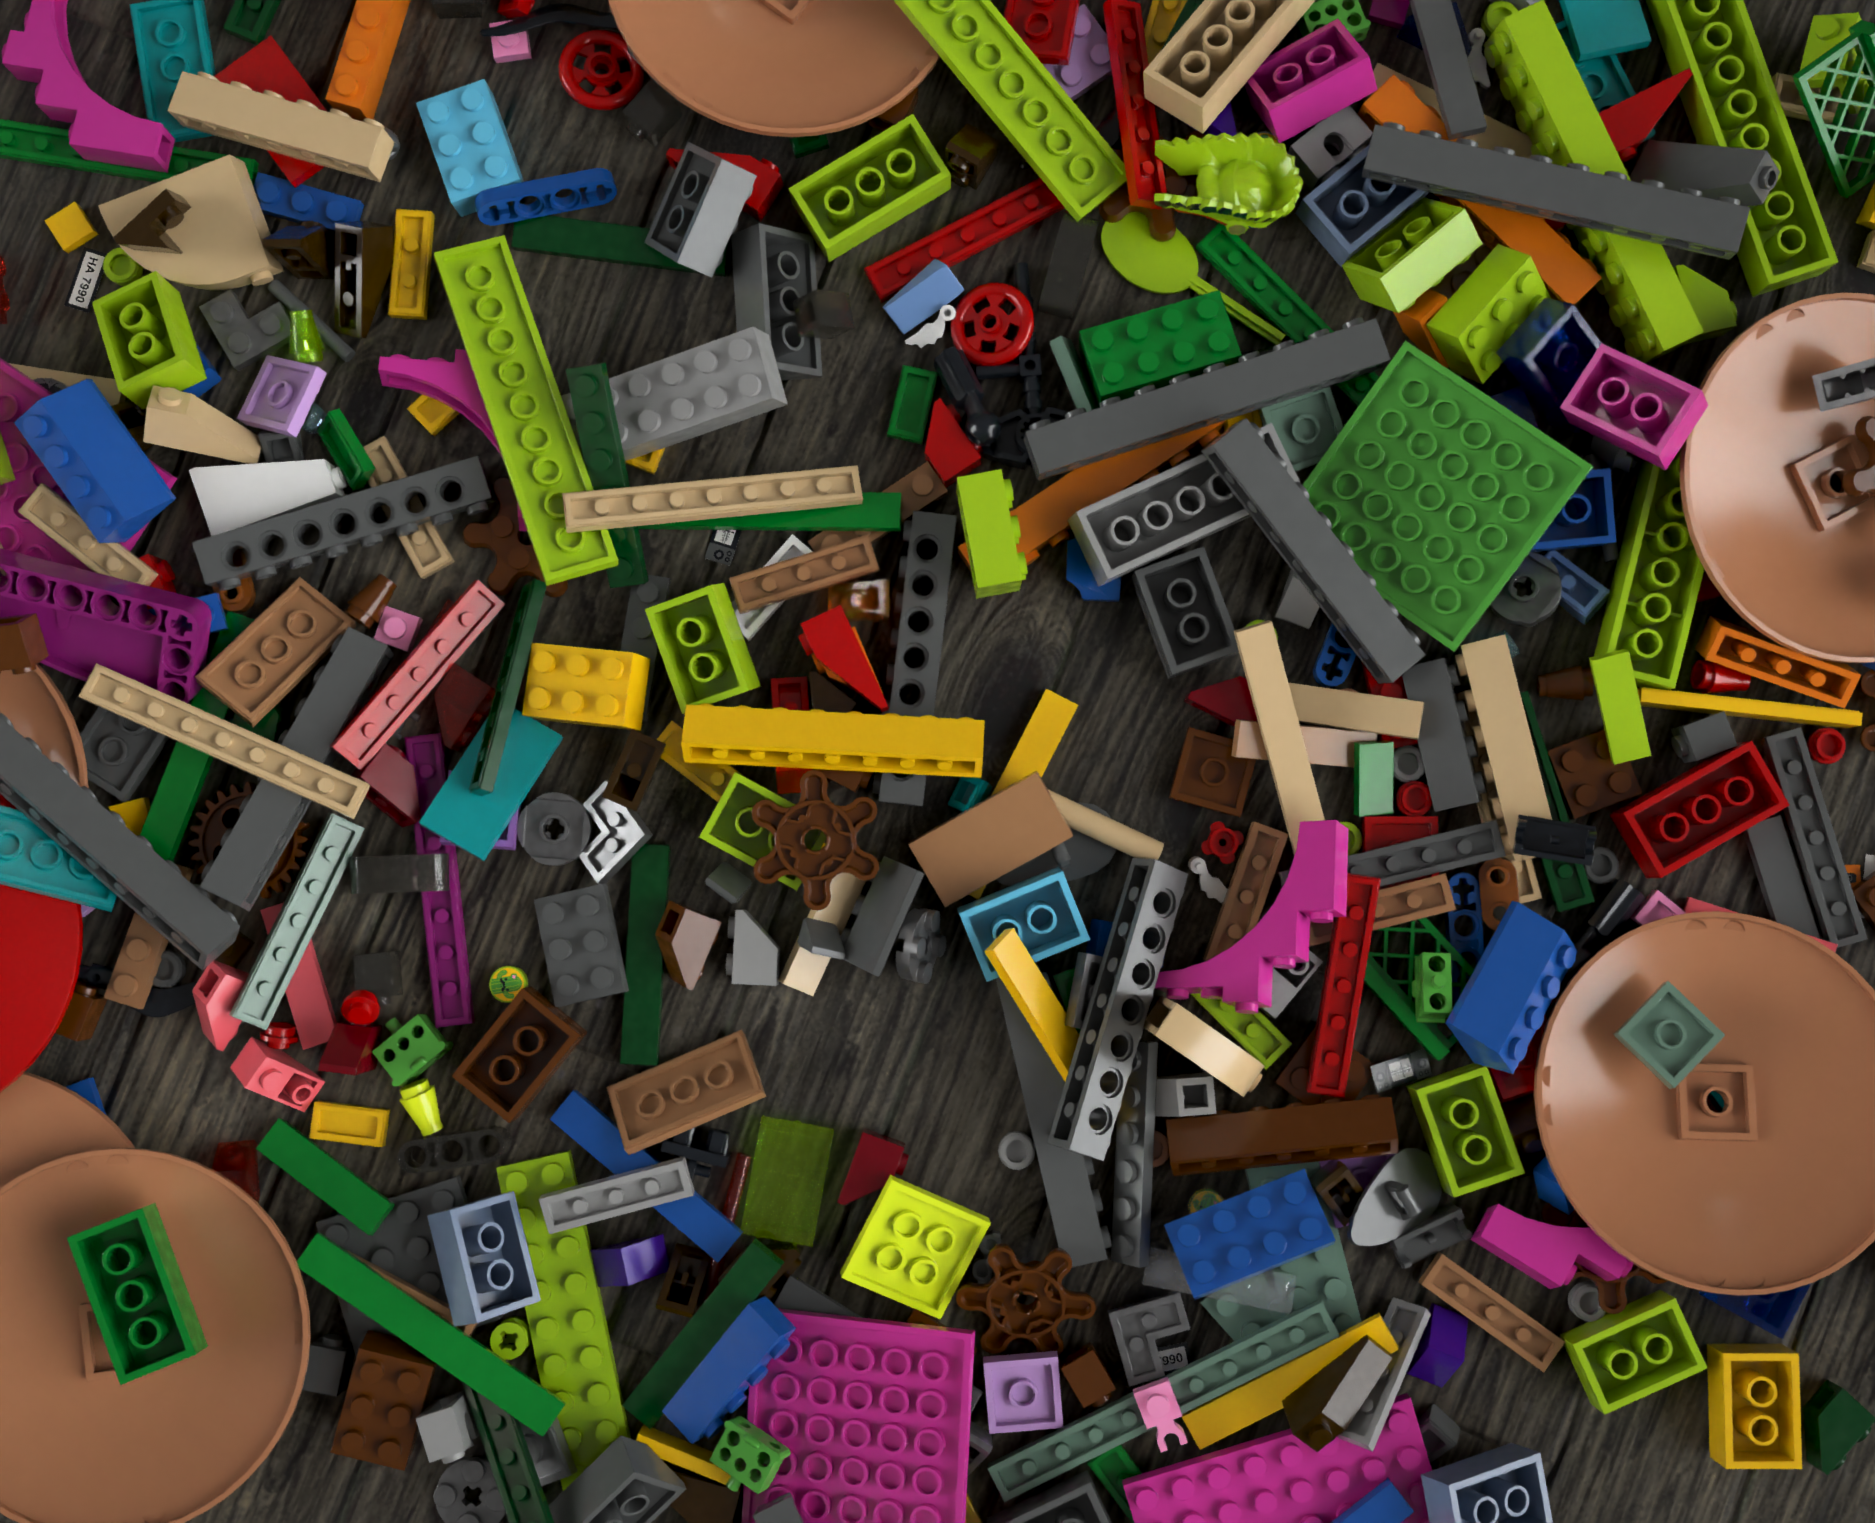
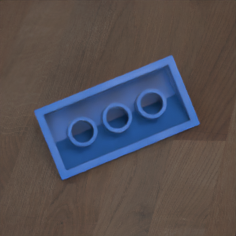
[14,379,176,543]
[1445,901,1578,1074]

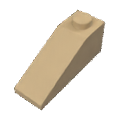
[143,385,262,464]

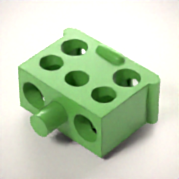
[1297,0,1371,42]
[1412,952,1453,1023]
[372,1014,453,1087]
[709,1416,791,1494]

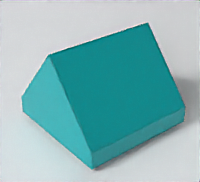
[948,777,992,812]

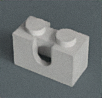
[1287,105,1373,191]
[416,1390,479,1464]

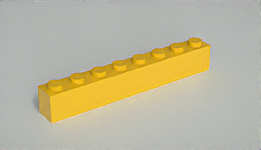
[681,703,985,778]

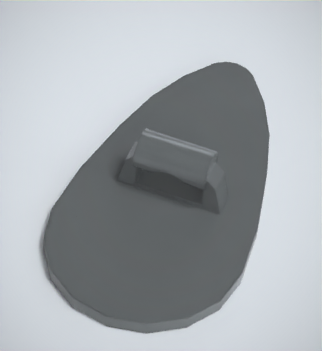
[997,802,1116,886]
[1347,1148,1442,1246]

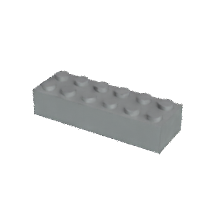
[561,327,788,461]
[1067,423,1301,586]

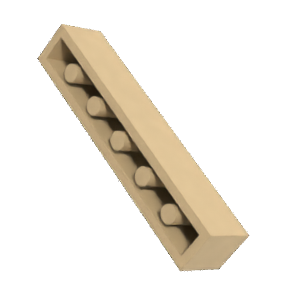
[167,71,395,182]
[1455,634,1552,862]

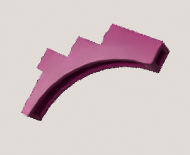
[2,0,175,173]
[378,349,527,531]
[1155,820,1349,1014]
[1471,1204,1633,1289]

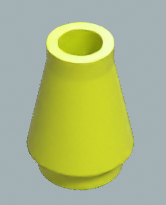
[399,1078,443,1136]

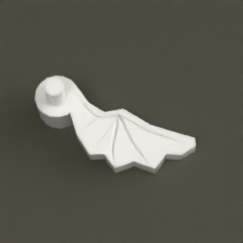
[1467,28,1491,89]
[905,305,956,348]
[1188,856,1228,903]

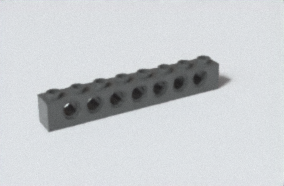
[192,456,496,591]
[873,510,957,808]
[1047,858,1188,1161]

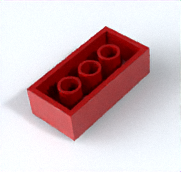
[1610,740,1790,878]

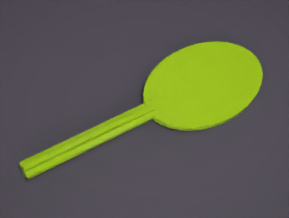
[1101,212,1286,346]

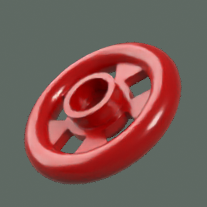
[558,30,645,111]
[950,282,1034,366]

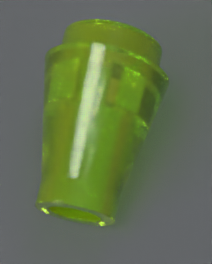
[289,309,326,363]

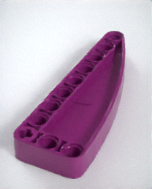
[0,548,212,703]

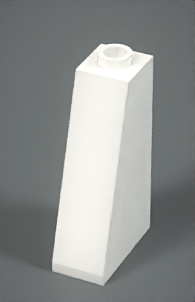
[189,459,347,536]

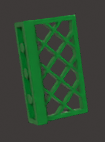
[1792,20,1875,198]
[1364,918,1474,1061]

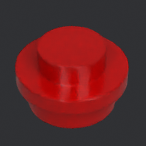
[1807,728,1846,764]
[1395,781,1432,816]
[341,990,380,1025]
[260,1022,299,1049]

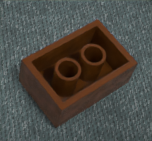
[452,986,588,1123]
[330,1330,437,1471]

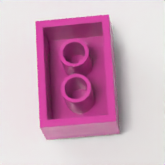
[1244,18,1378,143]
[1560,343,1708,470]

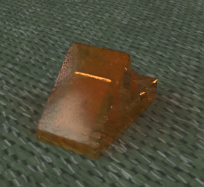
[828,579,889,623]

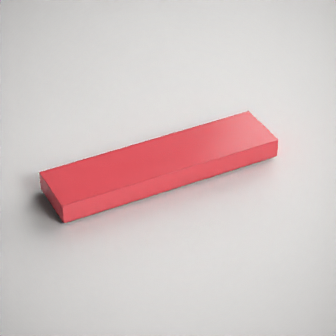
[260,902,337,1050]

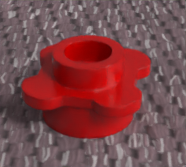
[1201,821,1244,864]

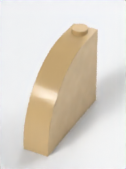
[98,154,284,290]
[1143,996,1264,1097]

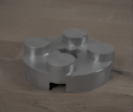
[1490,552,1562,627]
[517,792,593,866]
[896,908,946,984]
[433,1455,506,1523]

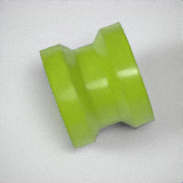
[490,1316,532,1360]

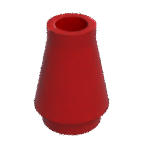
[1690,659,1751,694]

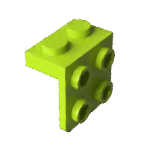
[1800,12,1869,114]

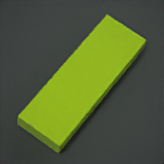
[1589,648,1651,765]
[1191,993,1292,1070]

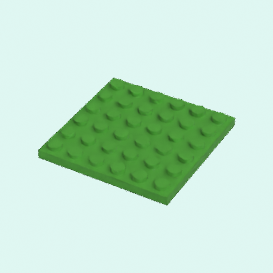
[1303,340,1593,652]

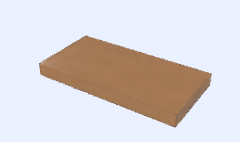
[195,577,356,727]
[908,771,1073,907]
[606,1030,766,1155]

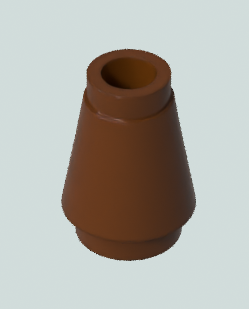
[345,574,397,629]
[1537,665,1593,701]

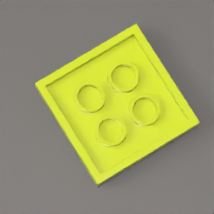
[840,1175,991,1320]

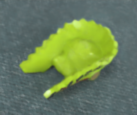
[1154,132,1303,235]

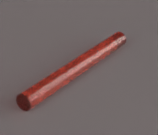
[700,1152,752,1300]

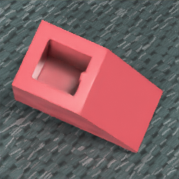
[192,960,249,1051]
[230,1037,325,1113]

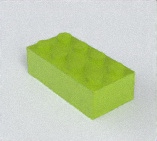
[789,114,951,262]

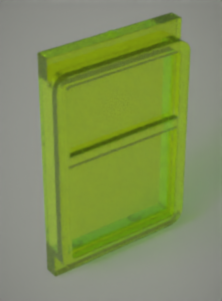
[741,1115,834,1247]

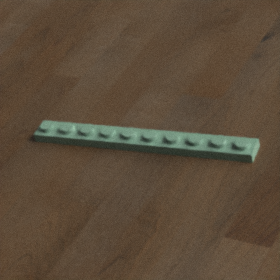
[987,1299,1340,1502]

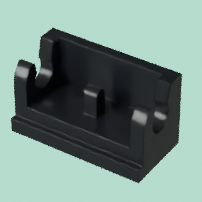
[1513,815,1597,866]

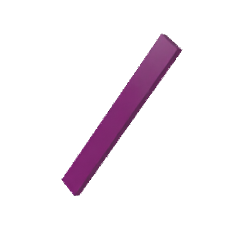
[404,733,475,1028]

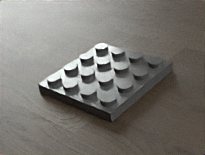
[316,1175,503,1357]

